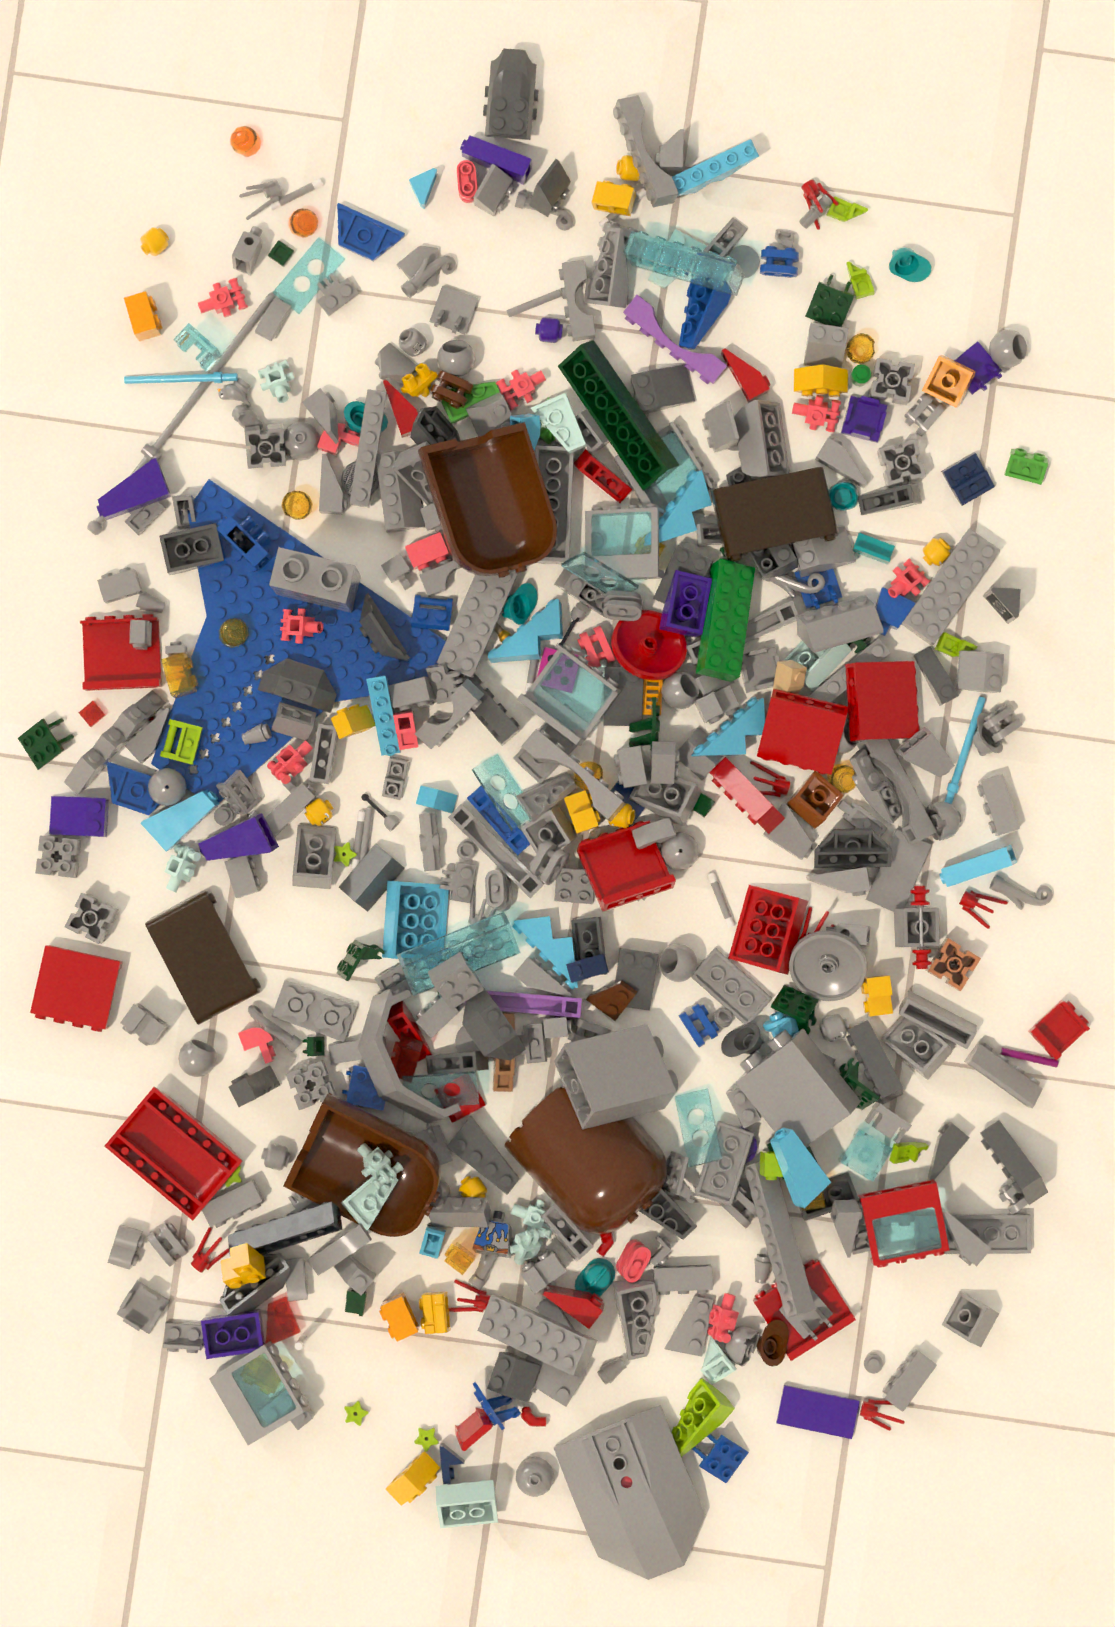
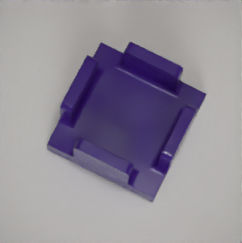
[841,396,888,443]

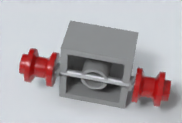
[894,886,940,969]

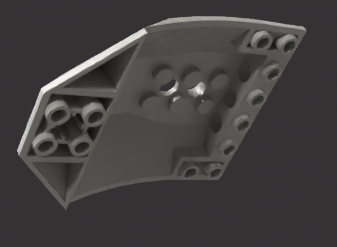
[554,1405,706,1580]

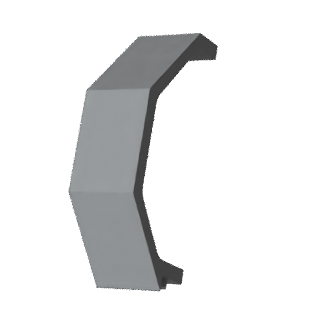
[358,989,461,1124]

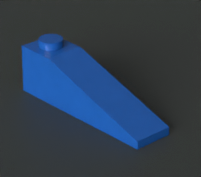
[679,273,735,349]

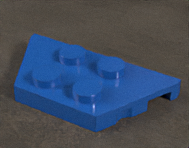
[337,203,405,262]
[107,762,169,816]

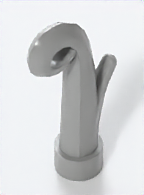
[515,192,573,230]
[400,256,456,298]
[761,573,825,599]
[989,875,1053,910]
[248,1005,301,1052]
[468,1237,516,1290]

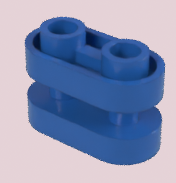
[760,246,799,278]
[678,1003,719,1048]

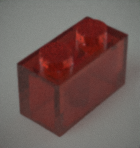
[391,1035,424,1082]

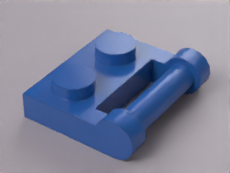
[411,594,453,631]

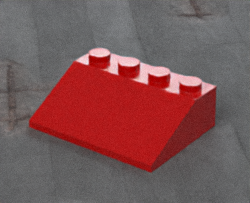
[728,885,808,975]

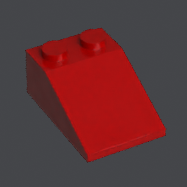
[542,1284,604,1329]

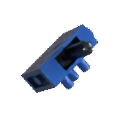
[217,516,272,571]

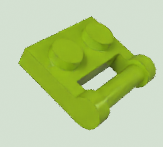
[160,719,203,765]

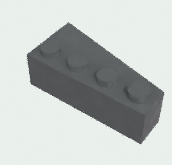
[457,674,520,746]
[846,1020,903,1104]
[228,1065,281,1107]
[447,1115,520,1195]
[980,1120,1048,1205]
[639,1188,697,1240]

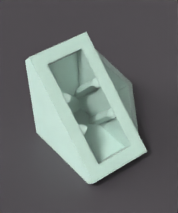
[700,1336,737,1385]

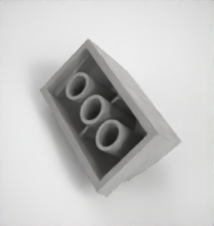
[734,400,789,477]

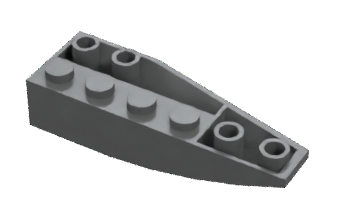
[726,467,798,579]

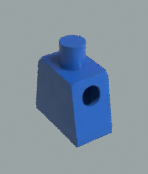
[875,587,915,636]

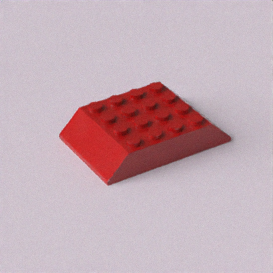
[104,1087,243,1221]

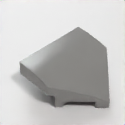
[396,246,438,287]
[374,343,417,384]

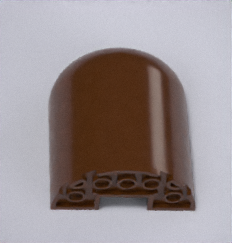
[418,422,557,578]
[504,1087,667,1234]
[283,1093,441,1237]

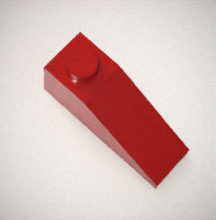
[721,348,771,403]
[383,380,418,438]
[573,449,632,503]
[387,1000,432,1063]

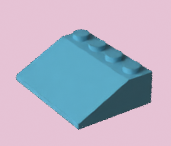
[382,881,449,962]

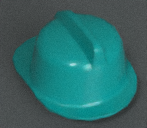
[889,247,931,282]
[344,401,388,433]
[502,583,538,625]
[574,1258,615,1296]

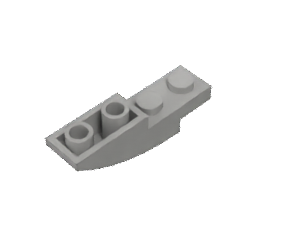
[849,749,902,824]

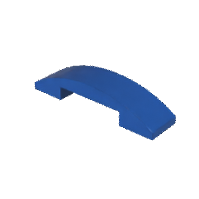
[467,786,530,856]

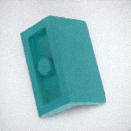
[852,533,895,565]

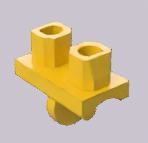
[400,363,437,397]

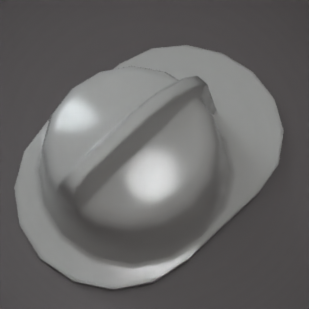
[973,712,1003,756]

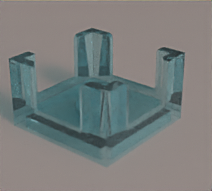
[173,323,221,372]
[838,1127,893,1182]

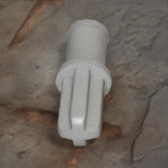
[799,194,833,229]

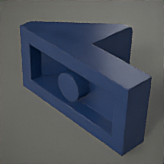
[566,954,609,983]
[439,1443,465,1485]

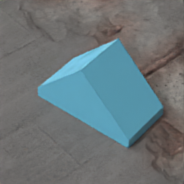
[409,168,438,209]
[416,785,458,813]
[419,1225,446,1259]

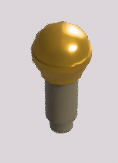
[494,623,511,642]

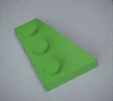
[441,382,500,424]

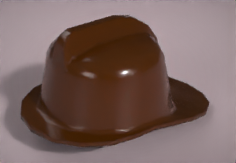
[756,1320,789,1367]

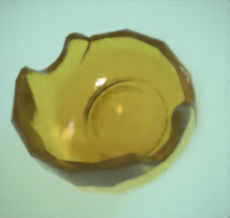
[846,333,875,364]
[281,491,313,520]
[218,618,249,648]
[574,761,603,790]
[827,764,856,793]

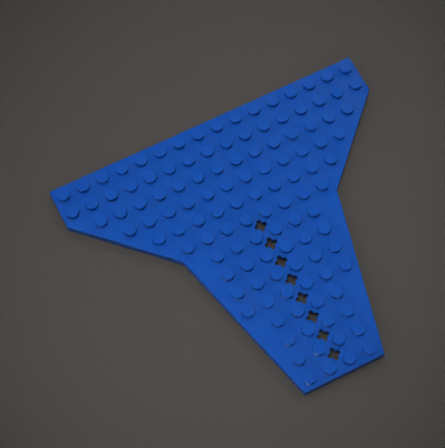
[151,479,449,803]

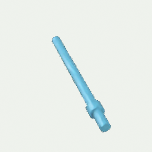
[124,372,238,384]
[944,696,986,804]

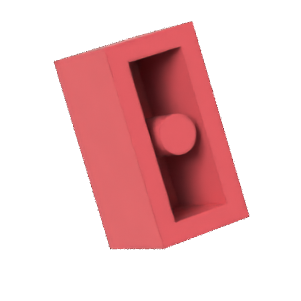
[405,532,449,571]

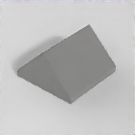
[679,726,723,780]

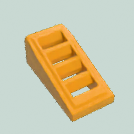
[642,679,663,716]

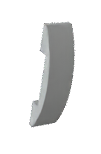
[307,1224,372,1276]

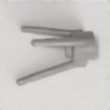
[239,180,282,220]
[468,884,496,933]

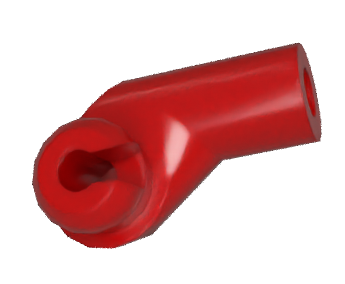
[596,1233,614,1257]
[520,1407,546,1427]

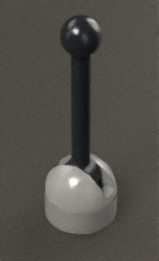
[559,606,587,646]
[361,794,401,832]

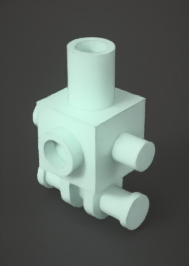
[257,359,295,403]
[164,844,201,893]
[357,1143,404,1189]
[511,1199,552,1239]
[509,1228,547,1265]

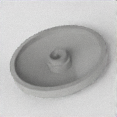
[789,931,867,1001]

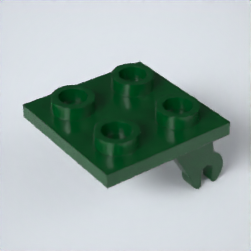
[805,274,855,327]
[629,697,660,751]
[17,718,74,770]
[336,940,385,982]
[770,985,819,1035]
[839,1058,880,1110]

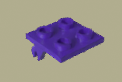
[954,341,1002,395]

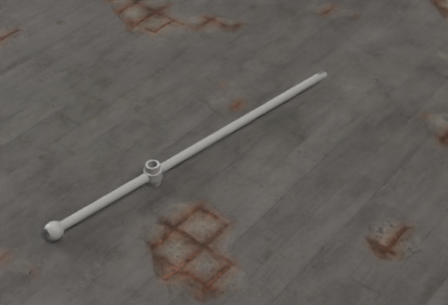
[87,292,275,535]

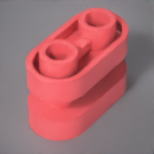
[457,160,478,203]
[577,625,615,668]
[616,1239,651,1283]

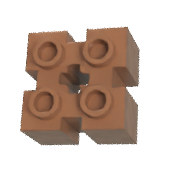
[925,938,981,991]

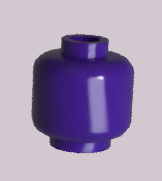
[535,317,563,343]

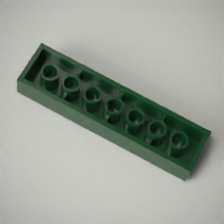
[558,340,680,491]

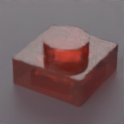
[78,701,106,728]

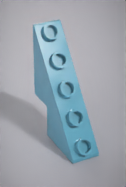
[672,139,759,196]
[644,470,712,546]
[487,599,563,663]
[366,676,400,756]
[691,696,765,757]
[512,916,578,990]

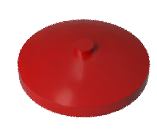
[611,610,687,680]

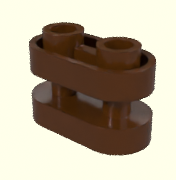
[430,371,474,409]

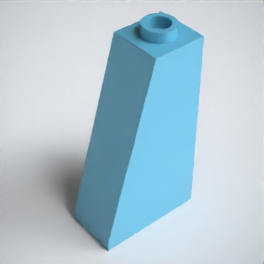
[140,790,220,852]
[940,845,1017,887]
[770,1128,831,1208]

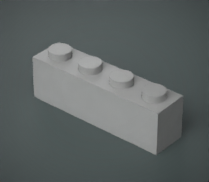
[899,990,977,1049]

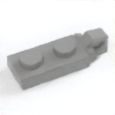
[837,800,887,837]

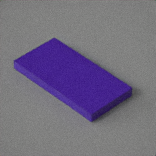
[776,1385,860,1439]

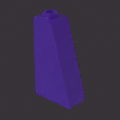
[460,135,532,185]
[96,458,171,520]
[198,812,279,861]

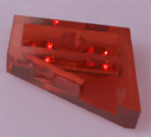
[265,1296,301,1344]

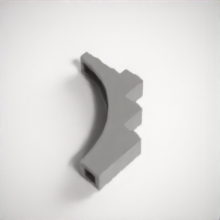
[64,690,166,795]

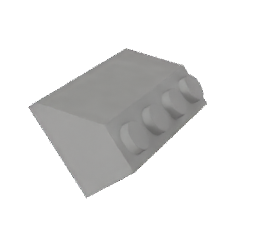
[376,451,424,533]
[796,596,883,653]
[964,1043,1043,1109]

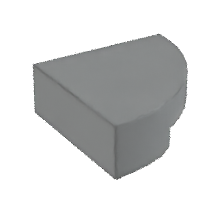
[775,230,795,248]

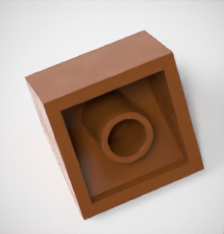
[786,771,844,829]

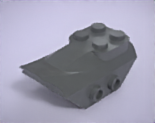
[483,48,539,140]

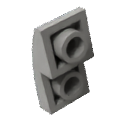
[255,298,291,341]
[696,675,735,696]
[382,756,409,800]
[632,818,677,850]
[286,1258,308,1302]

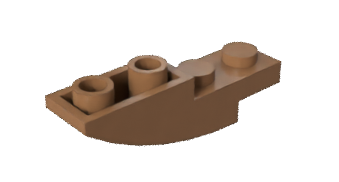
[493,1013,515,1092]

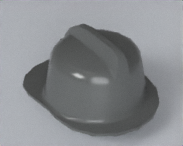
[721,1023,765,1057]

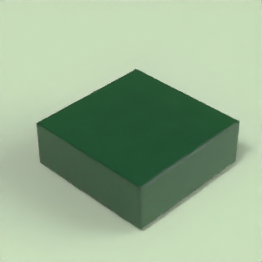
[268,240,294,267]

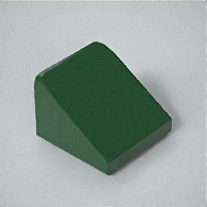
[693,792,715,818]

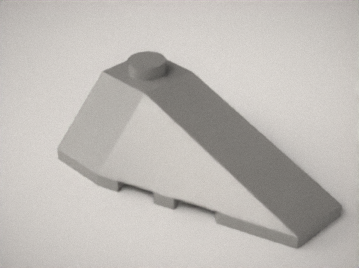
[583,227,629,308]
[613,1279,657,1360]

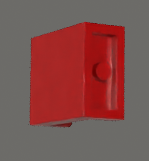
[1028,1000,1090,1060]

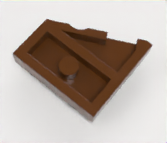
[586,981,637,1021]

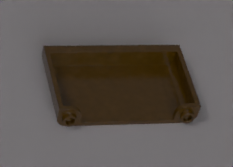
[710,467,839,561]
[145,891,261,1025]

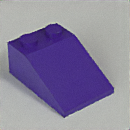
[659,570,712,637]
[49,796,109,837]

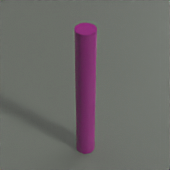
[1000,1047,1059,1068]

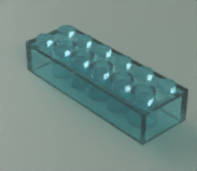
[624,231,745,296]
[397,912,520,996]

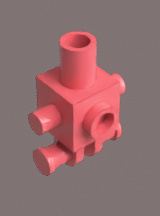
[198,278,248,317]
[496,370,546,411]
[792,395,841,432]
[888,559,931,598]
[280,608,323,644]
[267,740,313,784]
[707,1293,739,1343]

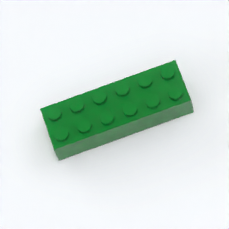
[696,558,755,682]

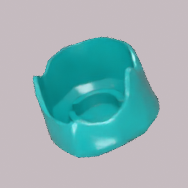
[829,481,858,511]

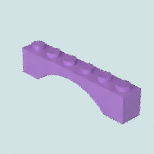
[623,295,728,384]
[465,990,582,1018]

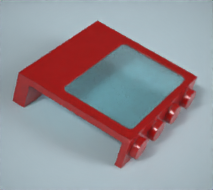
[858,1179,950,1268]

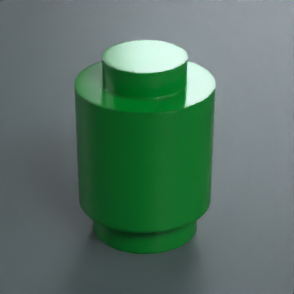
[850,364,871,387]

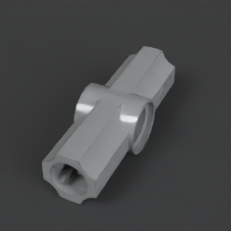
[419,813,441,872]

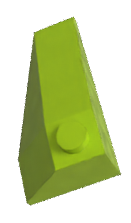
[672,1378,735,1457]

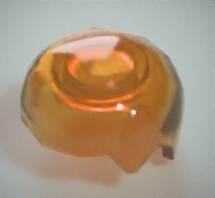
[230,126,261,157]
[288,208,318,238]

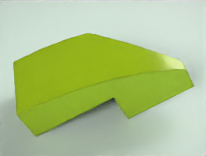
[826,196,868,222]
[846,261,874,299]
[935,632,978,657]
[889,1142,929,1164]

